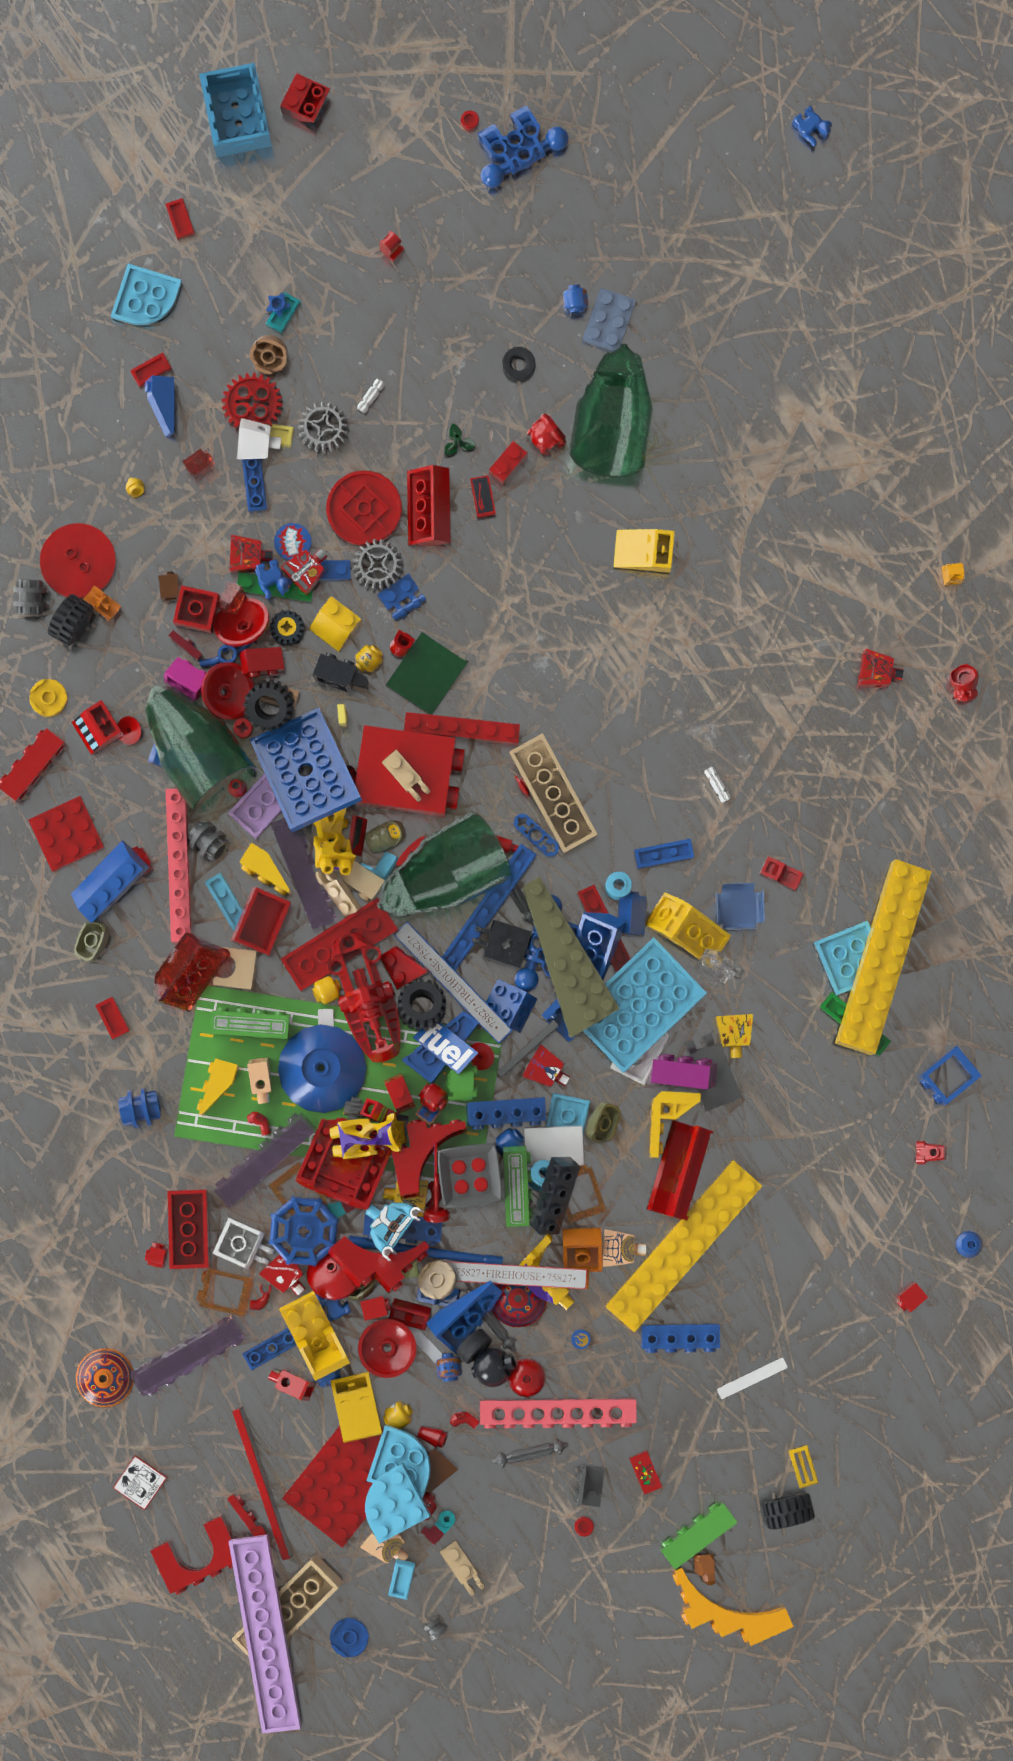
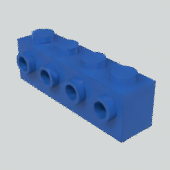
[466,1097,546,1130]
[363,1211,443,1246]
[641,1324,720,1353]

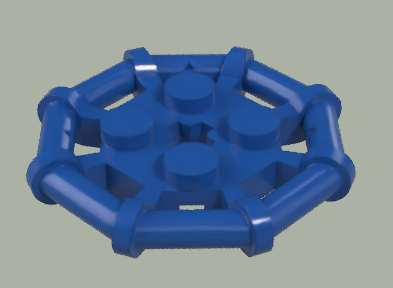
[268,1196,339,1267]

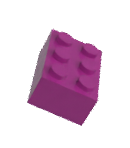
[651,1053,718,1089]

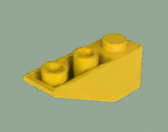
[197,1058,239,1115]

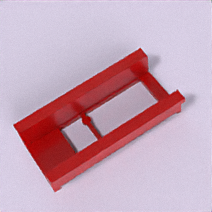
[647,1120,714,1221]

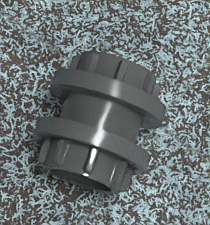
[13,579,47,615]
[187,822,228,861]

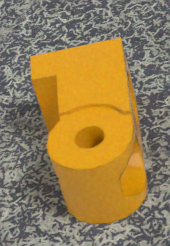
[942,563,964,586]

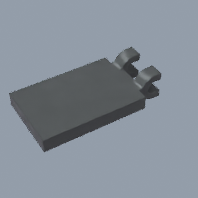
[685,1033,742,1111]

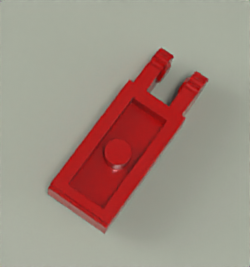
[227,1494,266,1536]

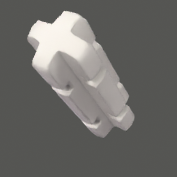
[357,379,385,413]
[705,767,731,803]

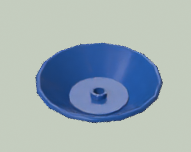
[278,1024,366,1113]

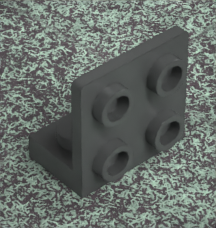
[574,1464,605,1507]

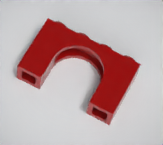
[150,1515,234,1595]

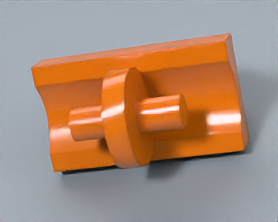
[83,585,122,622]

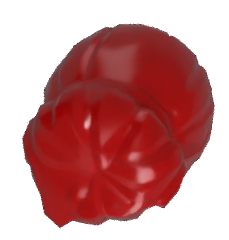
[950,664,979,702]

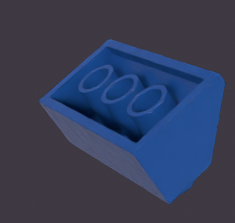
[71,840,150,923]

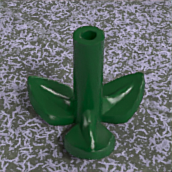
[444,423,476,456]

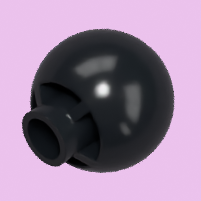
[471,1348,516,1387]

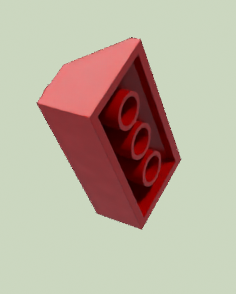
[407,465,451,546]

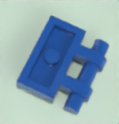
[377,573,426,621]

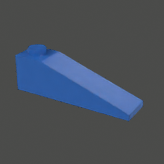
[578,912,626,980]
[426,1281,502,1355]

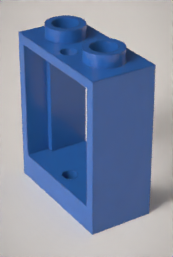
[920,1046,982,1106]

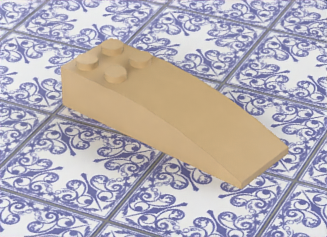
[509,733,598,853]
[231,1554,344,1657]

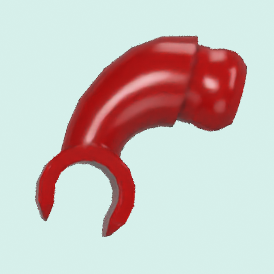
[250,1284,272,1311]

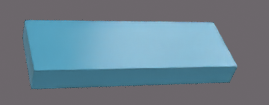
[205,872,243,932]

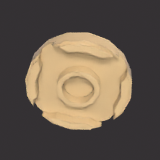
[418,1260,456,1300]

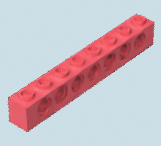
[166,788,192,944]
[480,1399,637,1428]

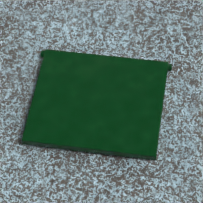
[386,632,468,715]

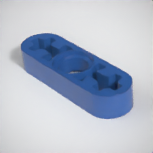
[514,814,559,857]

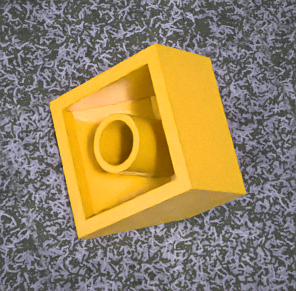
[309,596,362,652]

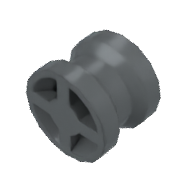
[423,1616,447,1641]

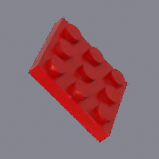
[28,796,105,872]

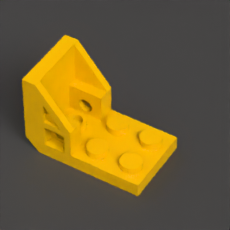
[645,892,732,967]
[649,1091,701,1158]
[279,1291,350,1381]

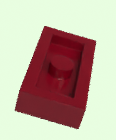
[168,630,204,662]

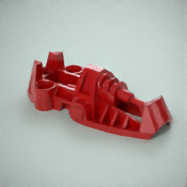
[327,932,401,1063]

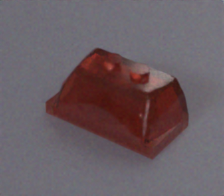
[154,932,231,1012]

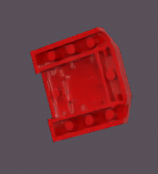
[295,1118,392,1210]

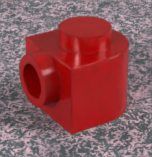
[390,629,415,657]
[145,1242,168,1268]

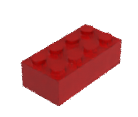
[167,1189,210,1269]

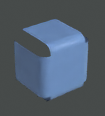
[715,883,765,930]

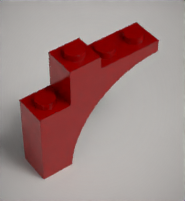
[392,1119,467,1200]
[328,1236,429,1294]

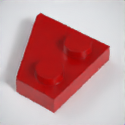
[381,946,429,990]

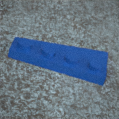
[402,1011,479,1084]

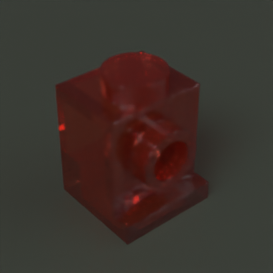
[182,448,213,480]
[218,581,247,615]

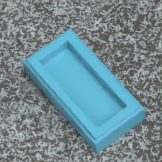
[388,1559,415,1600]

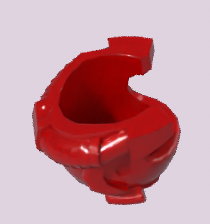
[527,413,567,453]

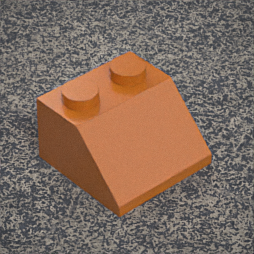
[562,1228,602,1272]

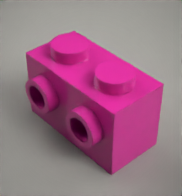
[164,657,206,701]

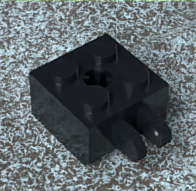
[312,652,369,692]
[471,920,532,969]

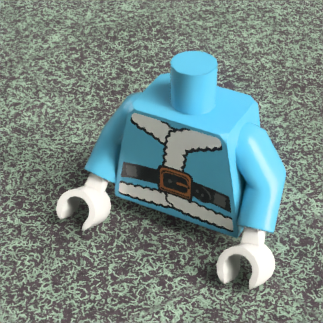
[365,1202,424,1261]

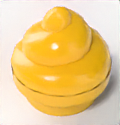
[126,477,144,497]

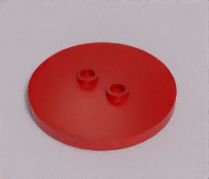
[326,470,402,546]
[40,523,116,599]

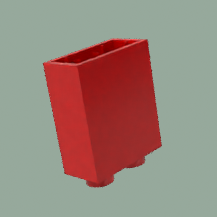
[354,725,465,818]

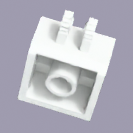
[213,1218,274,1269]

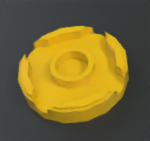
[29,679,68,717]

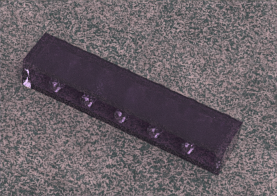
[270,818,337,931]
[214,1112,317,1208]
[131,1314,245,1397]

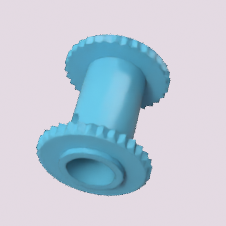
[605,871,632,900]
[528,1160,550,1192]

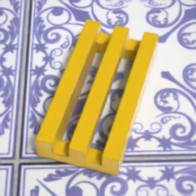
[788,1445,819,1489]

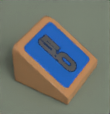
[415,1105,442,1126]

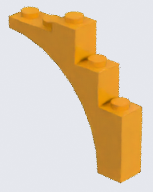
[672,1566,794,1646]

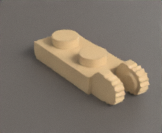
[382,750,431,802]
[315,870,361,917]
[440,1540,485,1597]

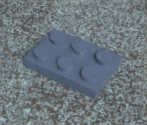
[582,288,636,354]

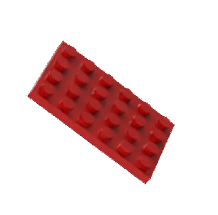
[282,1426,384,1548]

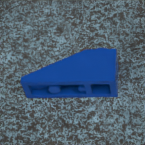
[145,375,174,437]

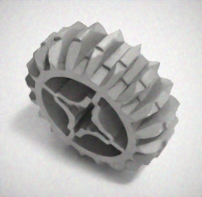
[298,402,349,453]
[352,539,404,590]

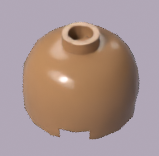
[249,335,288,374]

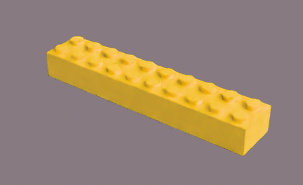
[835,859,932,1055]
[605,1160,762,1332]

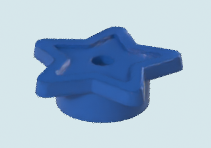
[266,293,290,317]

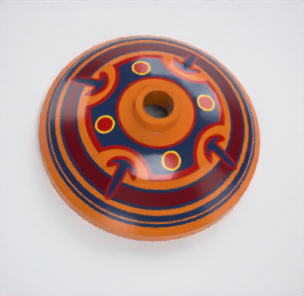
[76,1348,134,1407]

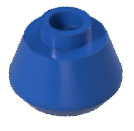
[956,1231,983,1258]

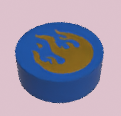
[571,1329,591,1349]

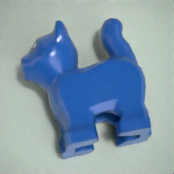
[792,106,832,147]
[255,559,292,599]
[315,1294,351,1322]

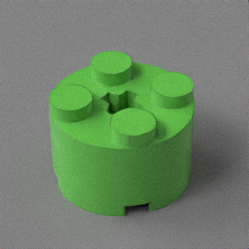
[446,1062,477,1100]

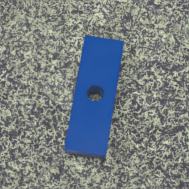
[242,459,267,513]
[242,1328,297,1371]

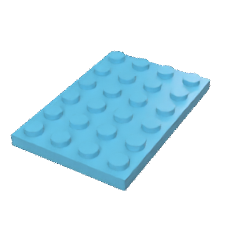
[583,937,707,1073]

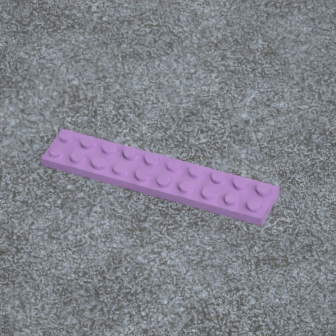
[229,1534,302,1734]

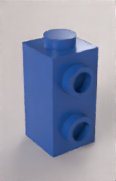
[618,891,647,935]

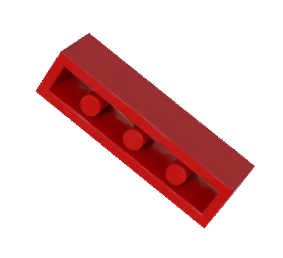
[0,728,67,803]

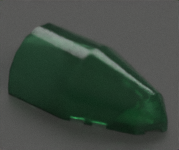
[569,344,653,478]
[145,686,257,810]
[377,811,512,917]

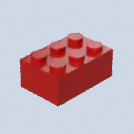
[231,887,291,955]

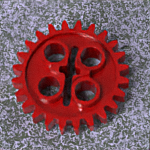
[221,372,283,429]

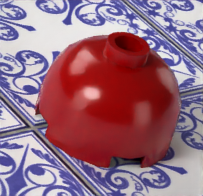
[508,1358,546,1397]

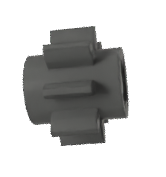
[344,1097,364,1120]

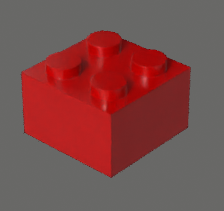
[173,585,220,634]

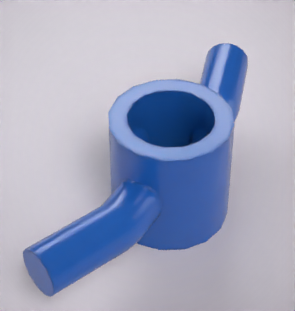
[199,642,254,667]

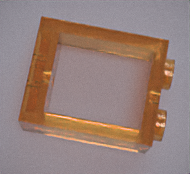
[268,1162,328,1215]
[566,1164,606,1223]
[196,1268,254,1317]

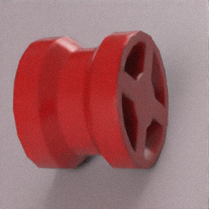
[233,718,253,739]

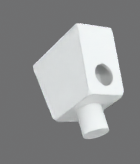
[237,418,281,459]

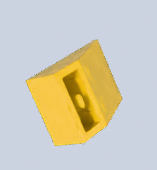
[613,529,675,573]
[239,843,292,896]
[330,1372,382,1443]

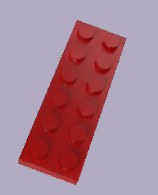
[280,897,398,992]

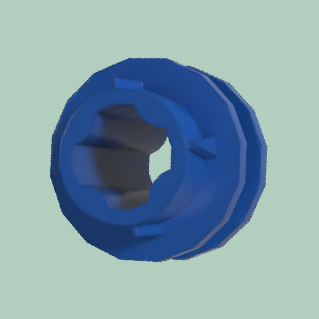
[118,1088,162,1128]

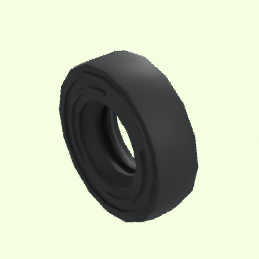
[502,347,536,381]

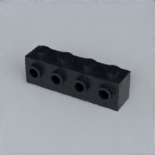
[530,1157,580,1235]

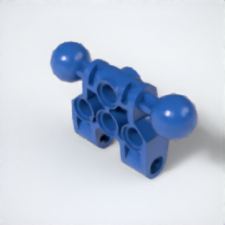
[477,105,569,188]
[514,895,580,992]

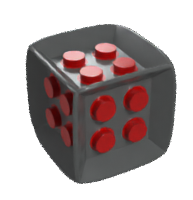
[437,1142,504,1210]

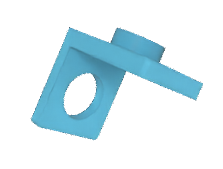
[361,851,399,880]

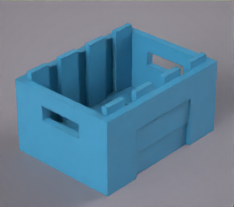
[199,63,272,158]

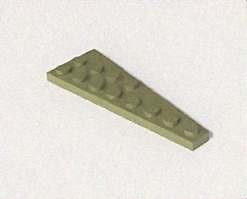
[523,877,620,1038]

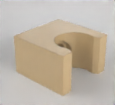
[213,946,258,991]

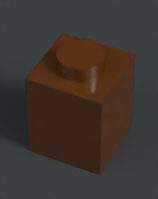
[158,571,180,601]

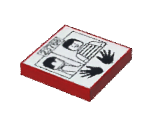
[113,1455,167,1510]

